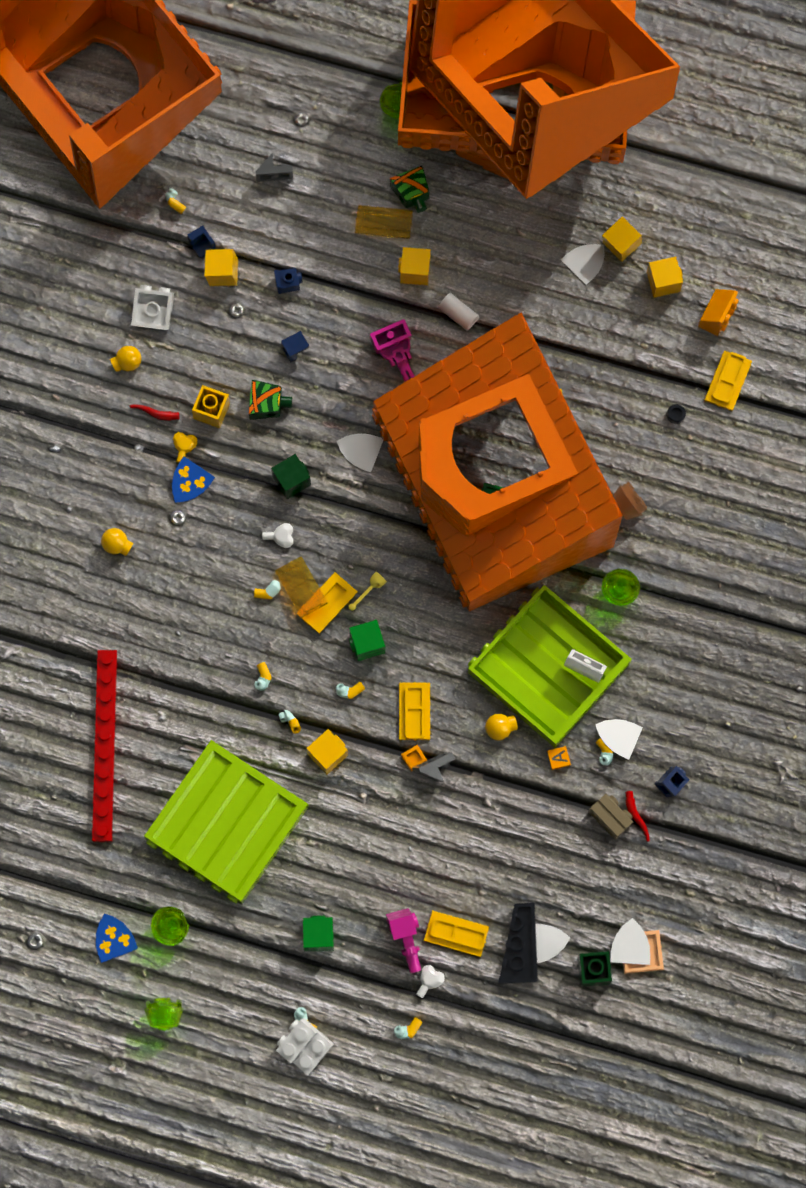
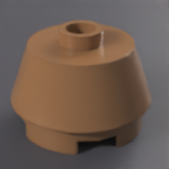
[613,482,647,520]

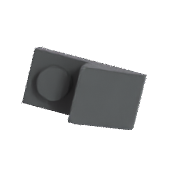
[256,154,293,182]
[412,752,455,782]

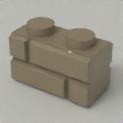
[588,794,633,840]

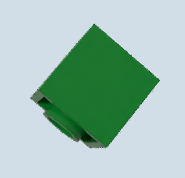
[348,620,385,661]
[303,915,334,952]

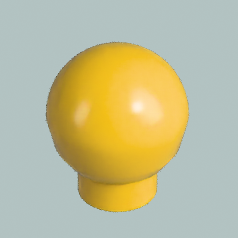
[110,345,142,372]
[101,528,133,556]
[485,714,518,741]

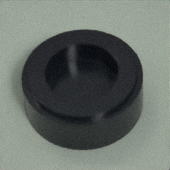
[667,404,686,424]

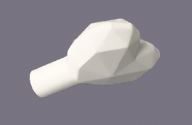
[262,523,293,548]
[416,965,445,998]

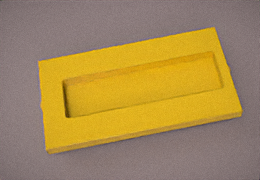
[704,350,752,411]
[297,572,358,634]
[399,682,430,741]
[424,910,489,957]

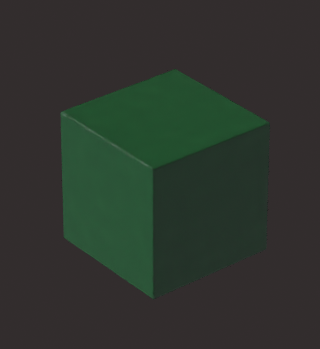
[271,454,311,499]
[577,951,612,987]

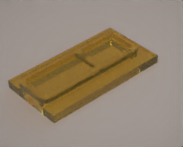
[355,205,413,239]
[275,556,328,618]

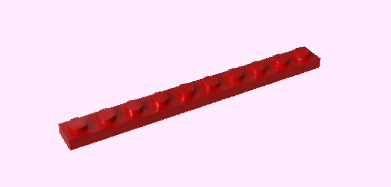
[92,650,118,842]

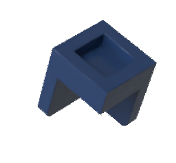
[187,225,216,258]
[281,331,309,363]

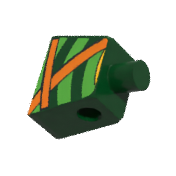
[390,165,430,213]
[249,380,293,420]

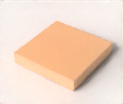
[623,930,664,974]

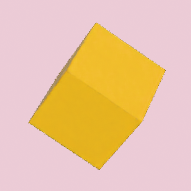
[602,216,642,262]
[398,247,431,286]
[204,249,238,286]
[646,256,683,298]
[192,385,230,428]
[306,729,348,775]

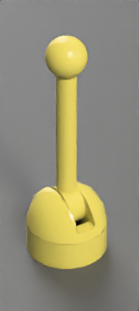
[349,572,387,611]

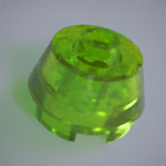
[379,83,402,119]
[602,568,640,606]
[150,906,189,946]
[144,998,184,1031]

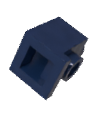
[274,268,303,294]
[654,766,689,798]

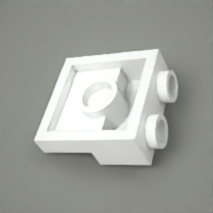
[131,285,174,330]
[276,1018,334,1076]

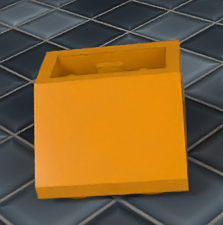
[698,289,739,336]

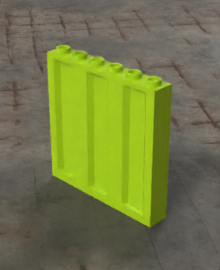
[468,585,632,748]
[144,740,309,904]

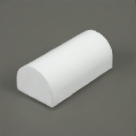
[439,293,479,331]
[564,649,607,683]

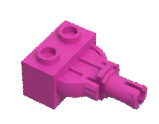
[369,319,415,382]
[386,908,421,973]

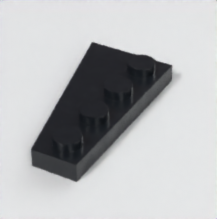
[498,903,538,984]

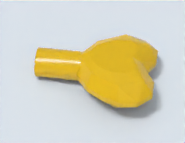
[173,432,197,463]

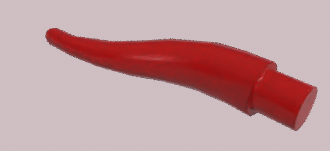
[129,405,180,421]
[625,791,650,842]

